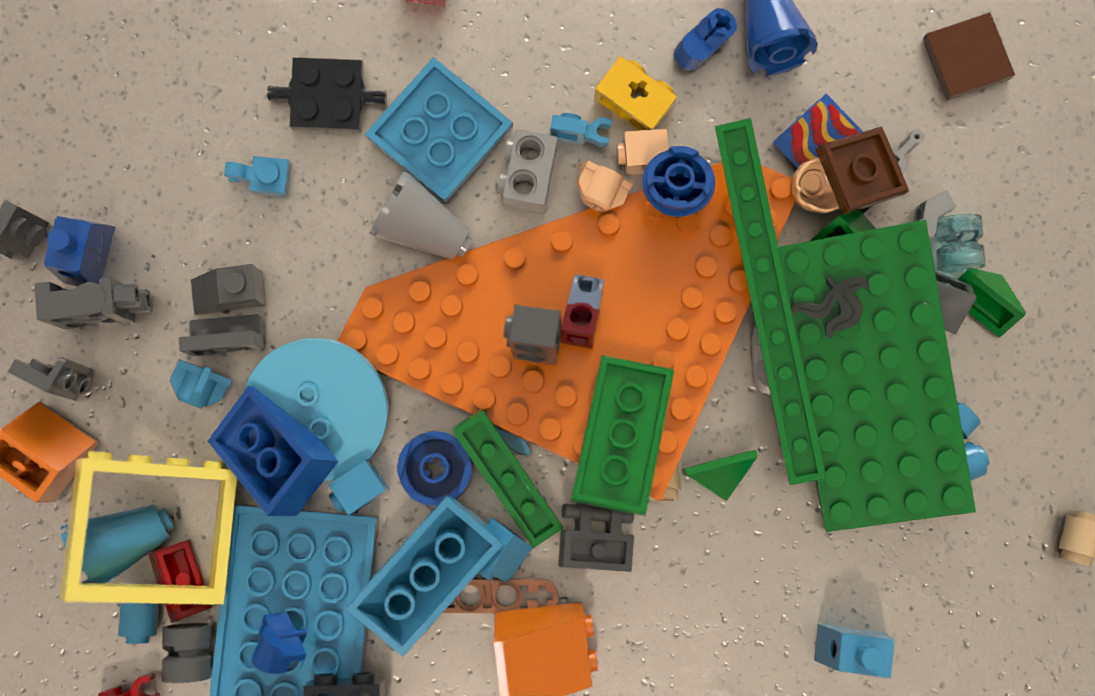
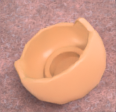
[791,158,839,213]

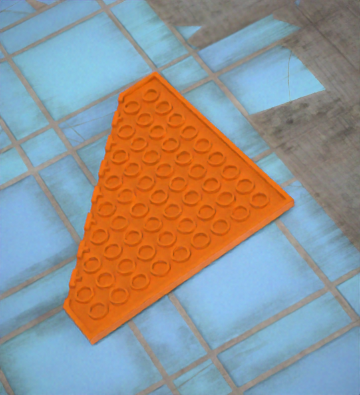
[337,162,796,503]

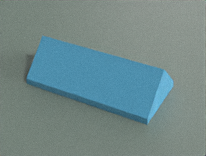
[346,495,503,657]

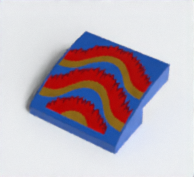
[773,93,863,168]

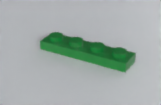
[451,408,563,548]

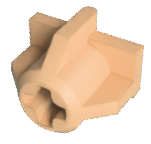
[576,160,633,212]

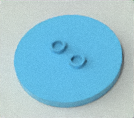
[244,338,389,482]

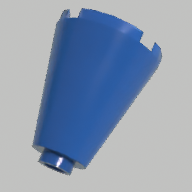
[746,0,818,75]

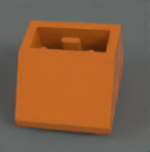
[0,402,99,503]

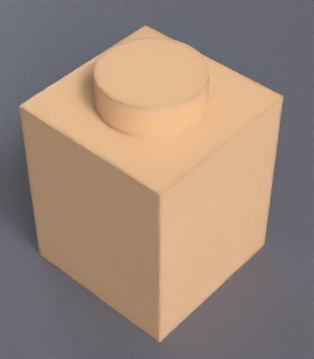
[617,129,669,175]

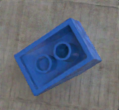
[208,386,339,516]

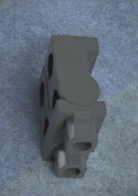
[34,277,152,329]

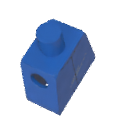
[44,216,115,286]

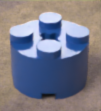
[397,431,474,506]

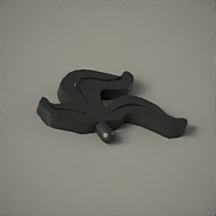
[791,276,870,338]

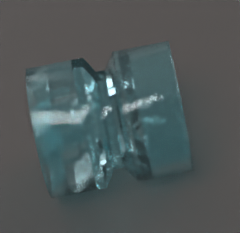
[935,214,986,272]

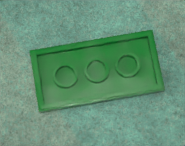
[571,355,674,517]

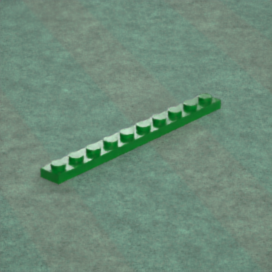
[715,118,827,485]

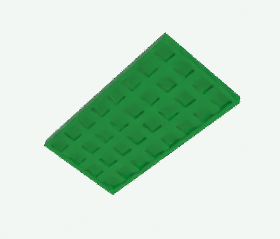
[778,220,976,532]

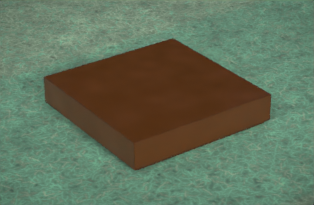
[923,12,1015,100]
[815,126,909,215]

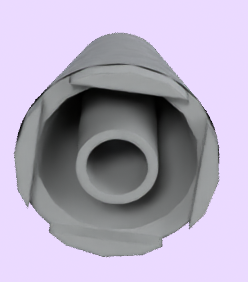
[369,171,472,260]

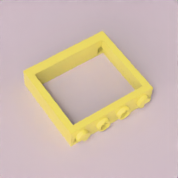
[59,452,237,604]

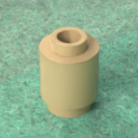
[1058,510,1095,567]

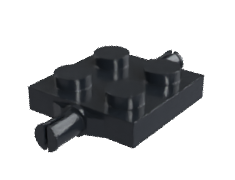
[267,57,387,132]

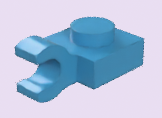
[550,113,613,147]
[224,156,291,197]

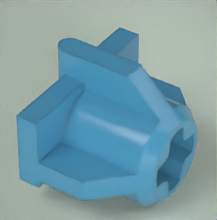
[169,359,232,409]

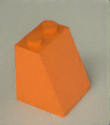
[494,602,598,696]

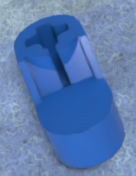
[673,8,737,70]

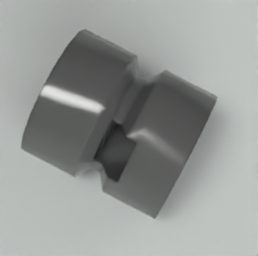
[162,623,212,683]

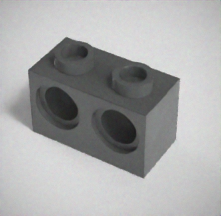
[504,305,562,365]

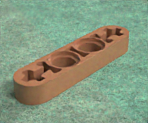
[443,578,559,613]

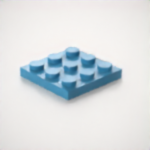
[365,57,513,204]

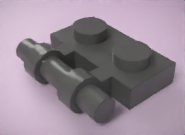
[558,502,634,572]

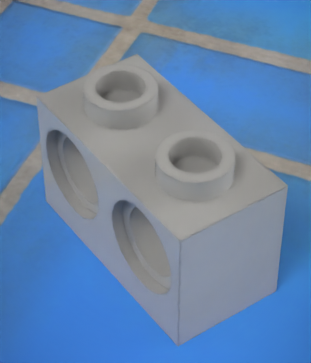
[497,129,558,213]

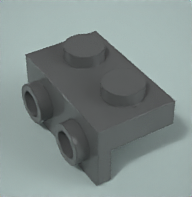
[0,200,49,259]

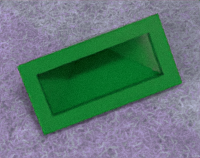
[957,267,1026,338]
[681,450,758,501]

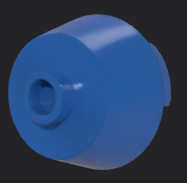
[642,146,715,217]

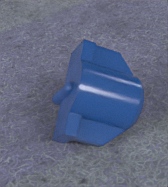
[251,613,307,674]

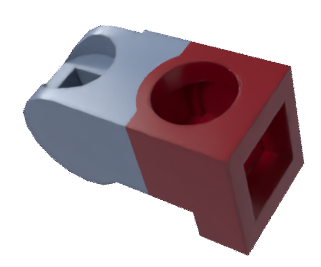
[560,274,605,349]

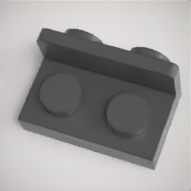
[179,314,264,356]
[8,357,93,401]

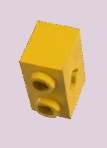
[594,56,677,131]

